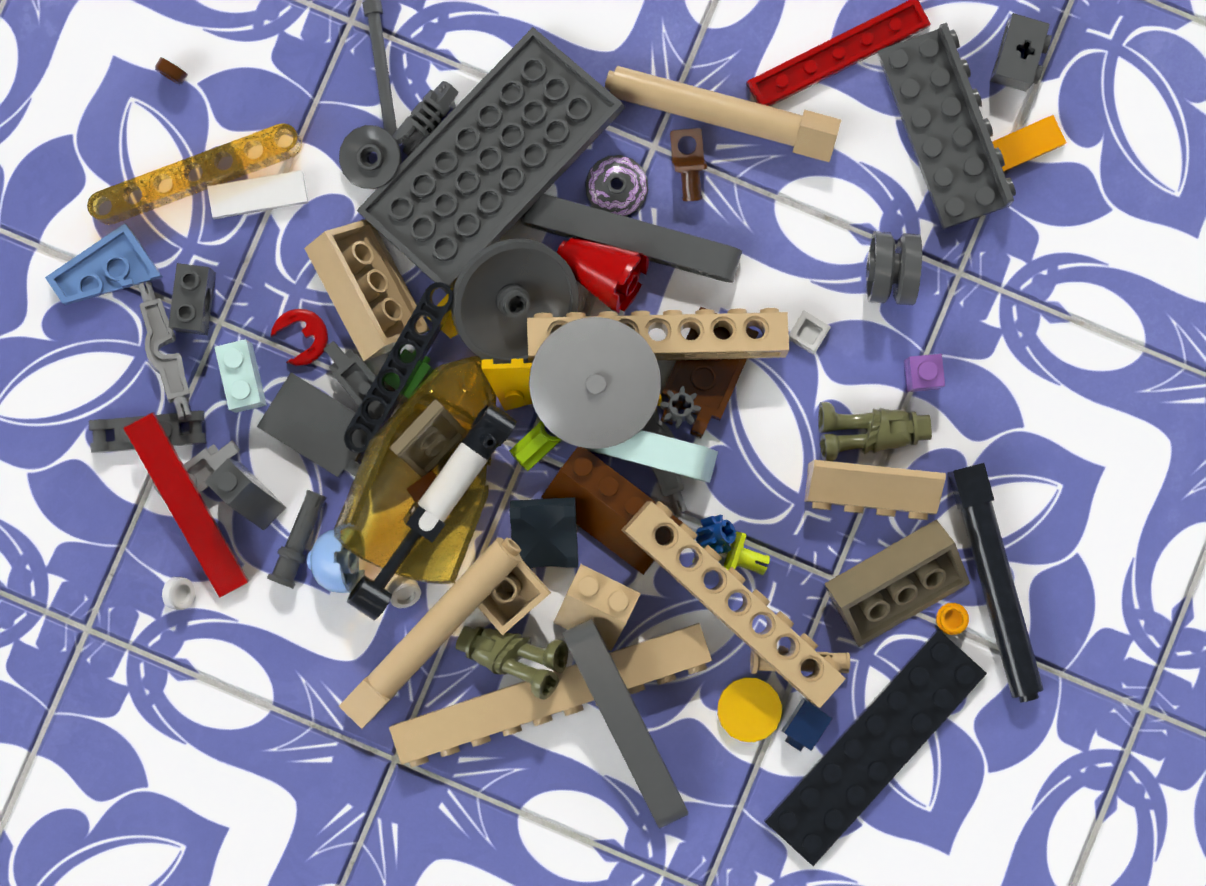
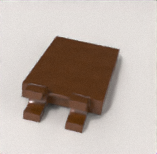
[660,306,759,438]

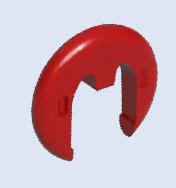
[271,309,328,366]

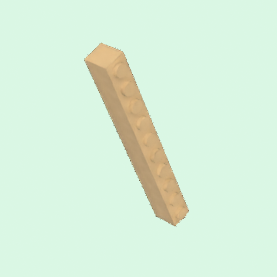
[389,623,712,768]

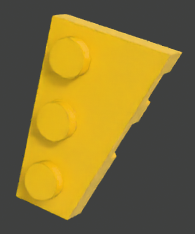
[481,358,533,411]

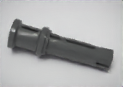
[267,490,327,589]

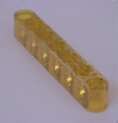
[87,123,302,225]

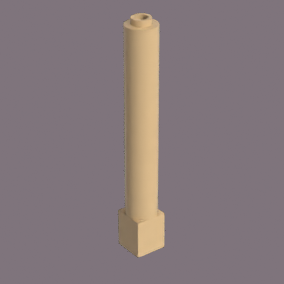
[605,66,841,162]
[339,537,522,729]

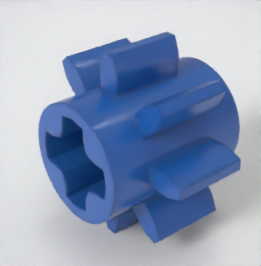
[696,514,736,554]

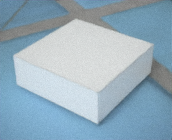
[789,310,831,355]

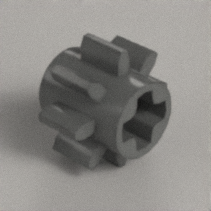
[659,386,701,429]

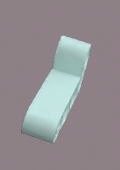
[586,430,718,483]

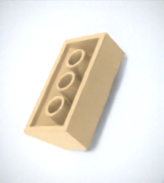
[304,219,430,361]
[804,460,946,520]

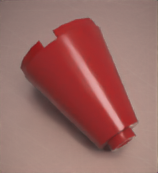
[557,237,649,314]

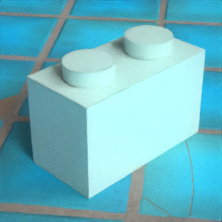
[214,339,267,413]

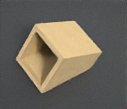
[553,564,641,651]

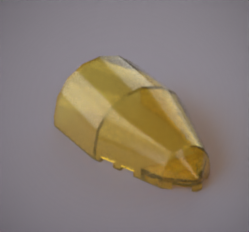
[334,356,497,584]

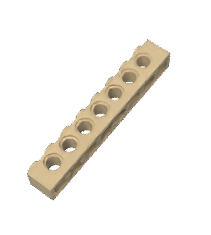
[527,308,789,363]
[621,501,846,708]

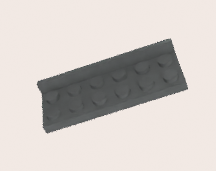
[877,22,1016,230]

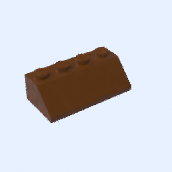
[541,446,683,575]

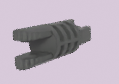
[392,81,459,156]

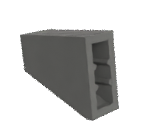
[205,458,287,530]

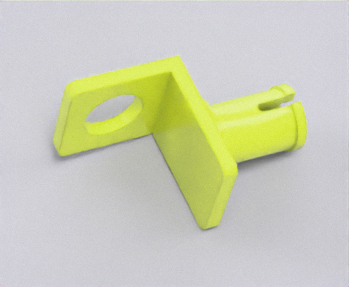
[692,532,770,575]

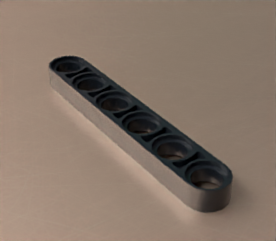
[344,282,453,453]

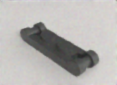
[88,411,206,453]

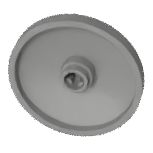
[529,317,661,449]

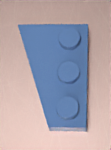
[45,223,163,305]

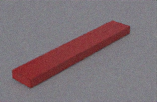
[746,0,931,106]
[123,412,249,598]

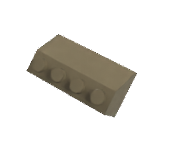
[824,519,970,647]

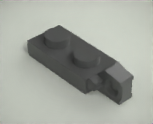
[324,341,386,420]

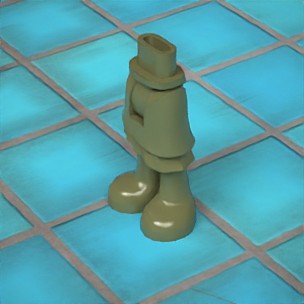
[818,402,932,462]
[455,626,569,700]

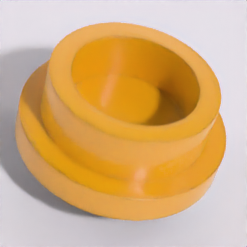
[936,603,969,635]

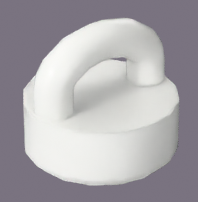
[386,575,421,608]
[162,577,195,610]

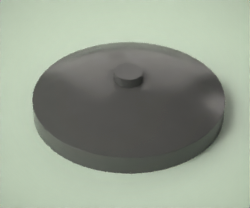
[451,238,579,364]

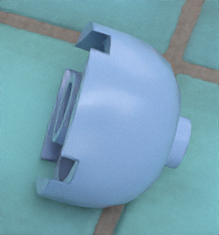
[307,528,366,593]

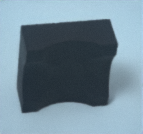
[509,498,578,568]

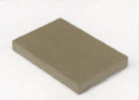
[390,399,467,477]

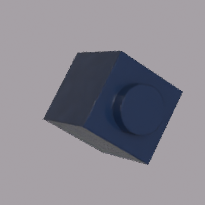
[781,698,833,752]

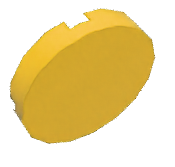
[717,677,782,742]

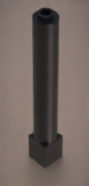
[948,463,1044,703]

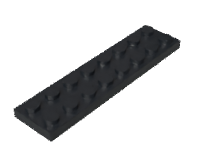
[764,629,987,866]

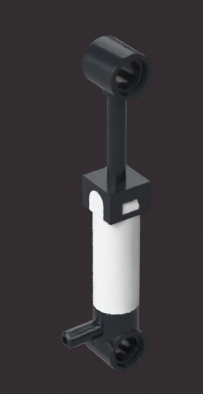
[346,402,517,621]

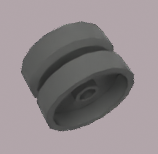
[866,231,922,305]

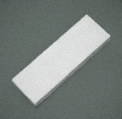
[207,170,308,219]

